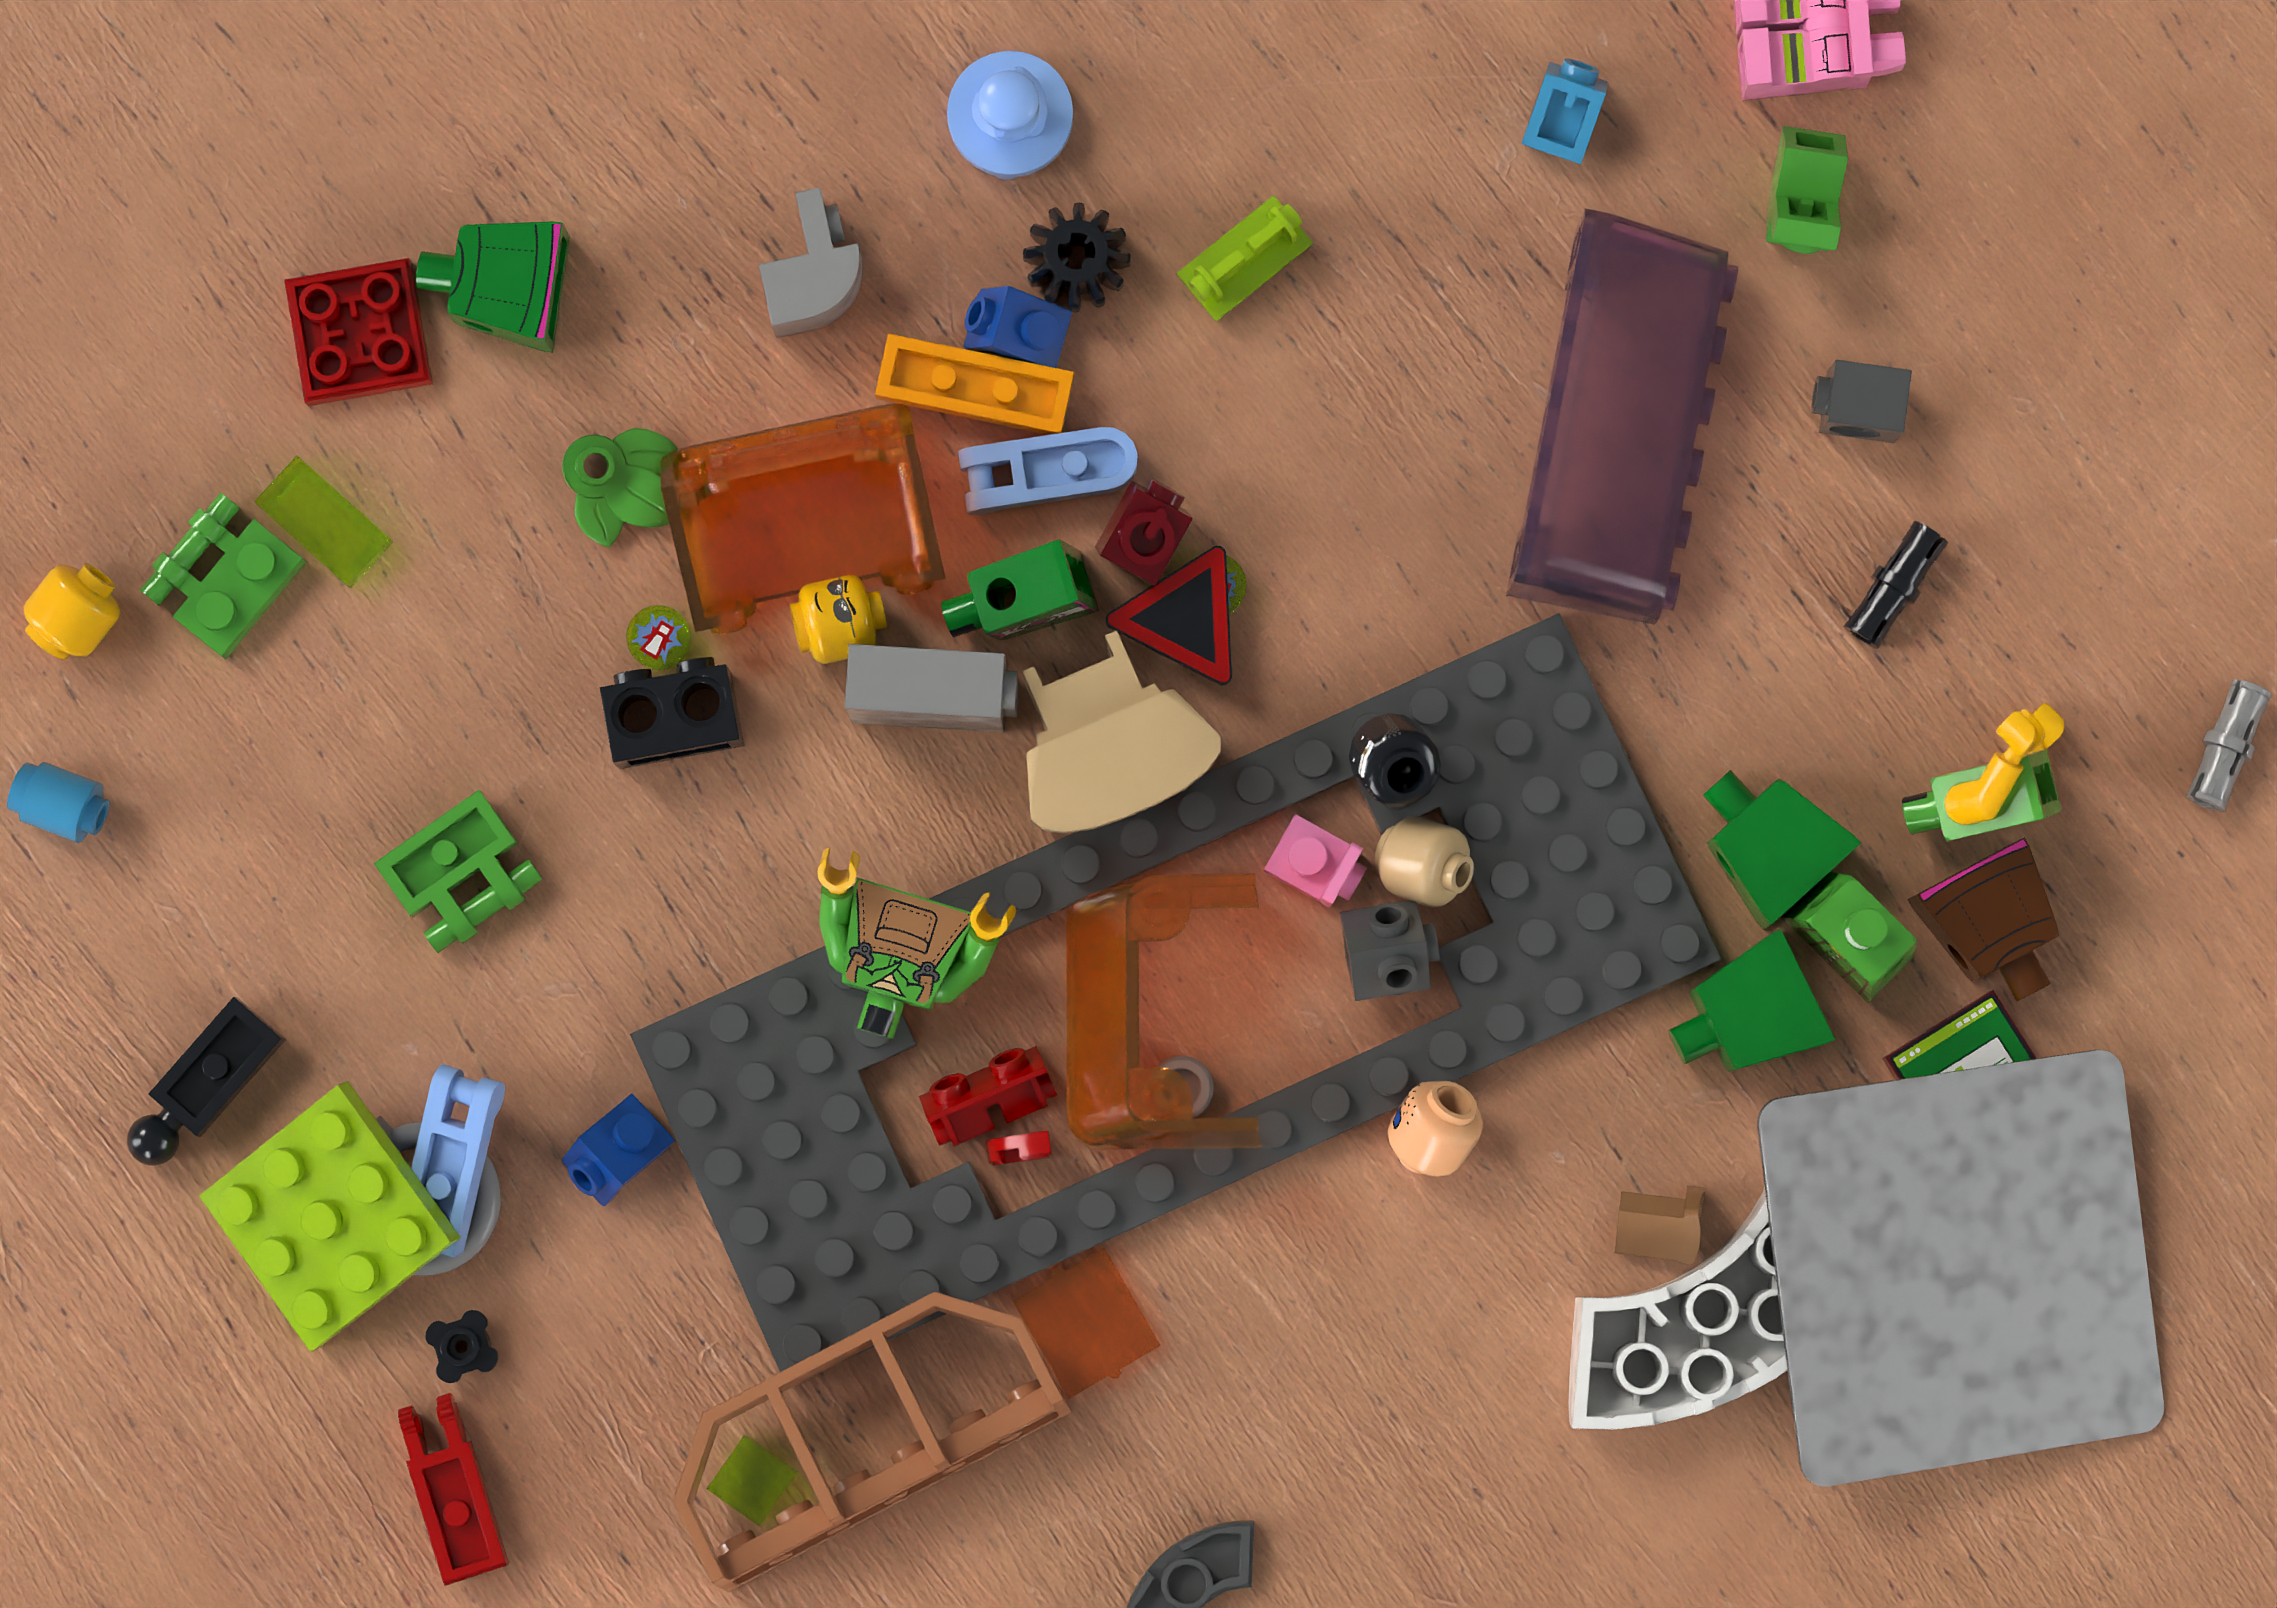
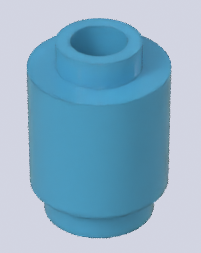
[7,762,110,843]

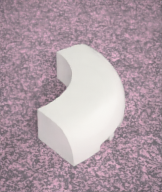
[1569,1187,1787,1429]

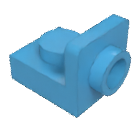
[1521,58,1608,164]

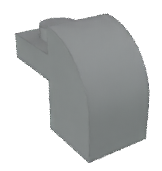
[759,187,863,338]

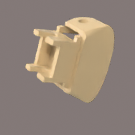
[1022,630,1221,833]

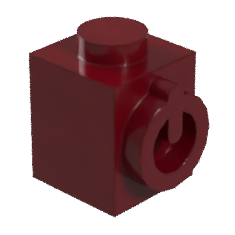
[1095,479,1193,586]

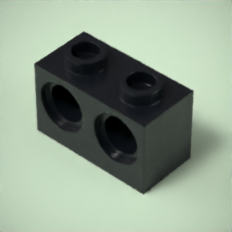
[600,657,745,769]

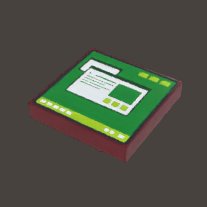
[1882,990,2037,1080]

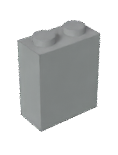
[845,644,1019,733]

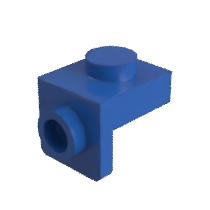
[964,286,1072,368]
[562,1094,675,1206]

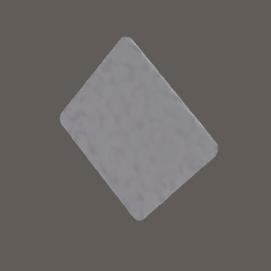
[1757,1050,2164,1487]

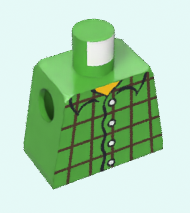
[1781,872,1917,1003]

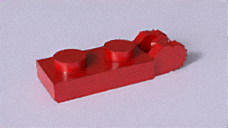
[397,1393,510,1586]

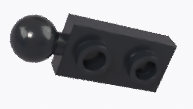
[127,997,286,1166]

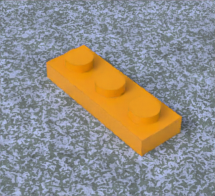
[875,333,1074,435]

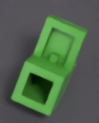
[1766,126,1848,254]

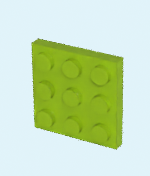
[199,1081,461,1352]

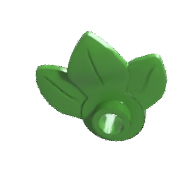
[562,428,679,547]

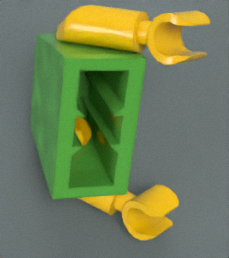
[1902,703,2065,841]

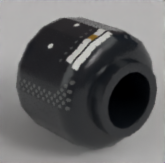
[1349,713,1441,807]

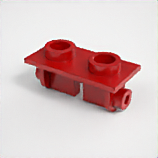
[919,1046,1058,1147]

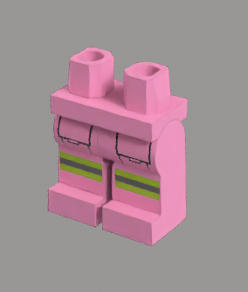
[1733,0,1906,100]

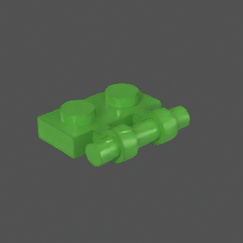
[140,492,307,659]
[374,790,543,953]

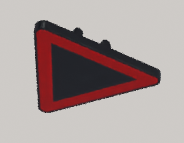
[1106,546,1232,686]

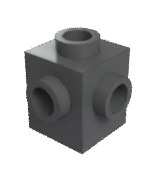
[1340,900,1440,1001]

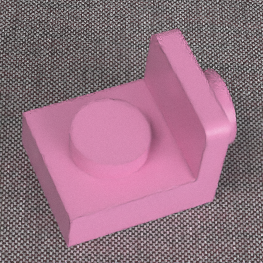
[1264,814,1367,908]

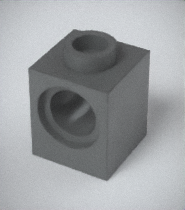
[1811,359,1912,443]

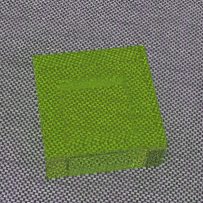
[707,1435,798,1526]

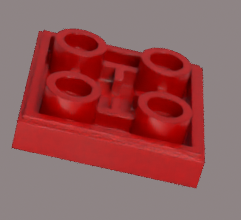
[284,258,433,406]

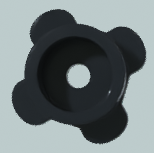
[425,1310,499,1383]

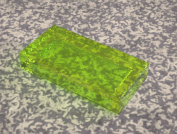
[254,455,393,589]

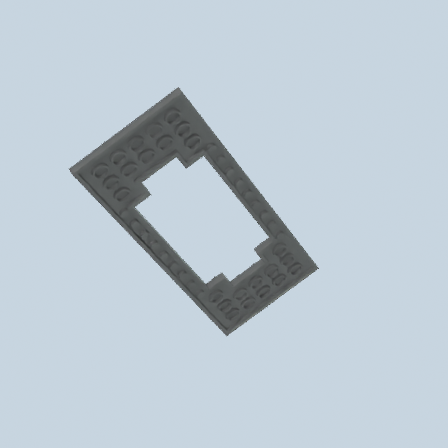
[630,613,1721,1372]

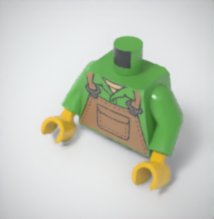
[817,848,1016,1039]

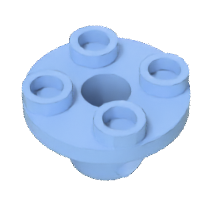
[947,51,1073,180]

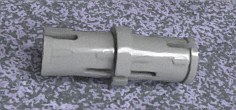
[2186,679,2272,812]

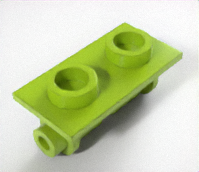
[1176,195,1314,322]

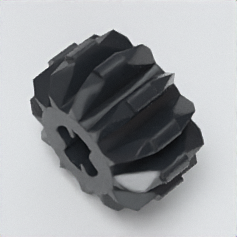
[1023,203,1131,312]

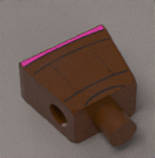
[1907,837,2059,1001]

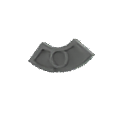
[1127,1520,1254,1608]

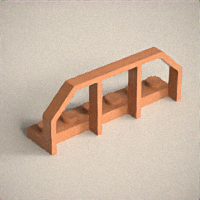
[673,1291,1072,1592]

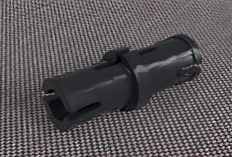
[1843,521,1948,649]

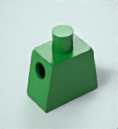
[1702,770,1861,929]
[1668,929,1835,1072]

